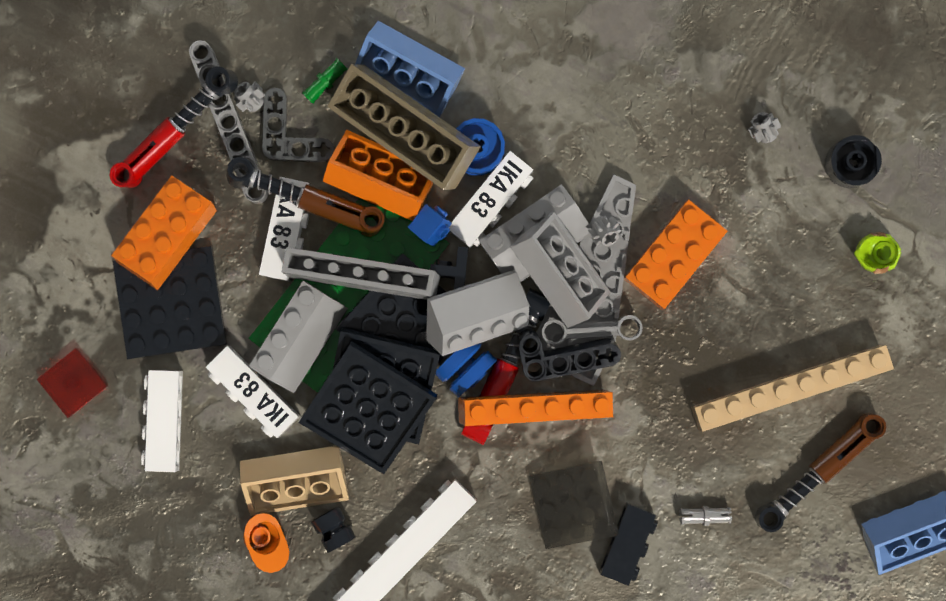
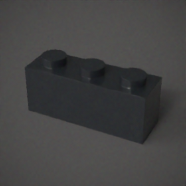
[599,502,658,586]

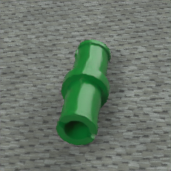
[302,58,348,104]

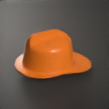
[243,513,289,573]

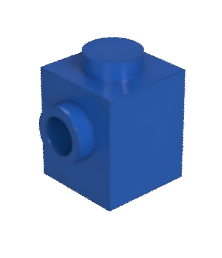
[408,204,452,246]

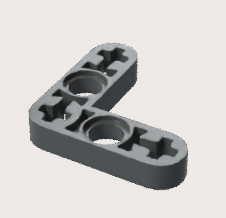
[262,88,335,162]

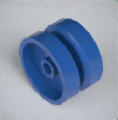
[456,118,505,177]
[435,343,497,398]

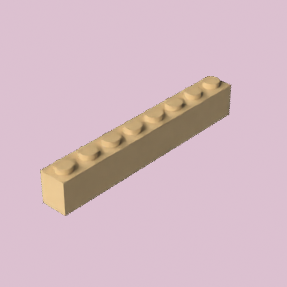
[691,345,894,432]

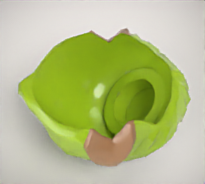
[854,232,902,274]

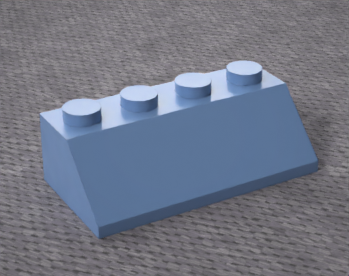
[355,21,465,117]
[861,491,946,575]

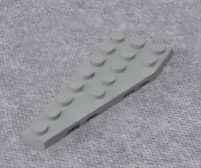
[529,175,636,386]

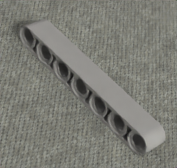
[189,40,269,204]

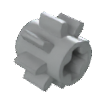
[233,82,265,112]
[748,112,781,143]
[588,215,622,246]

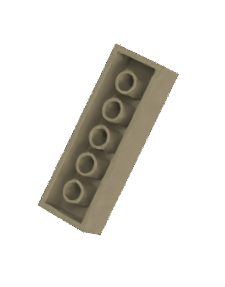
[327,64,481,190]

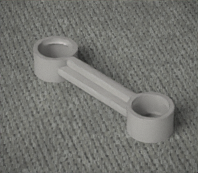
[541,315,642,345]

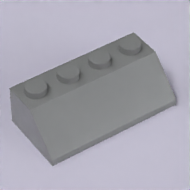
[479,184,592,282]
[510,212,610,328]
[426,270,529,356]
[249,281,348,393]

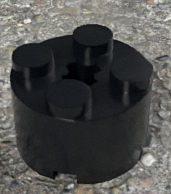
[825,135,882,188]

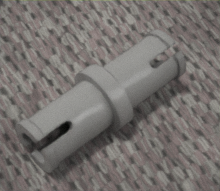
[679,506,732,526]

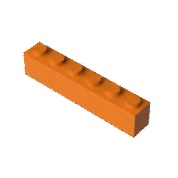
[458,390,613,426]

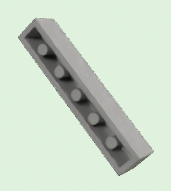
[281,247,440,300]

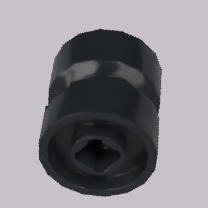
[311,506,356,553]

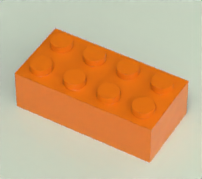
[323,130,433,221]
[111,175,217,290]
[624,200,728,310]

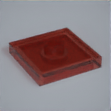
[37,348,109,418]

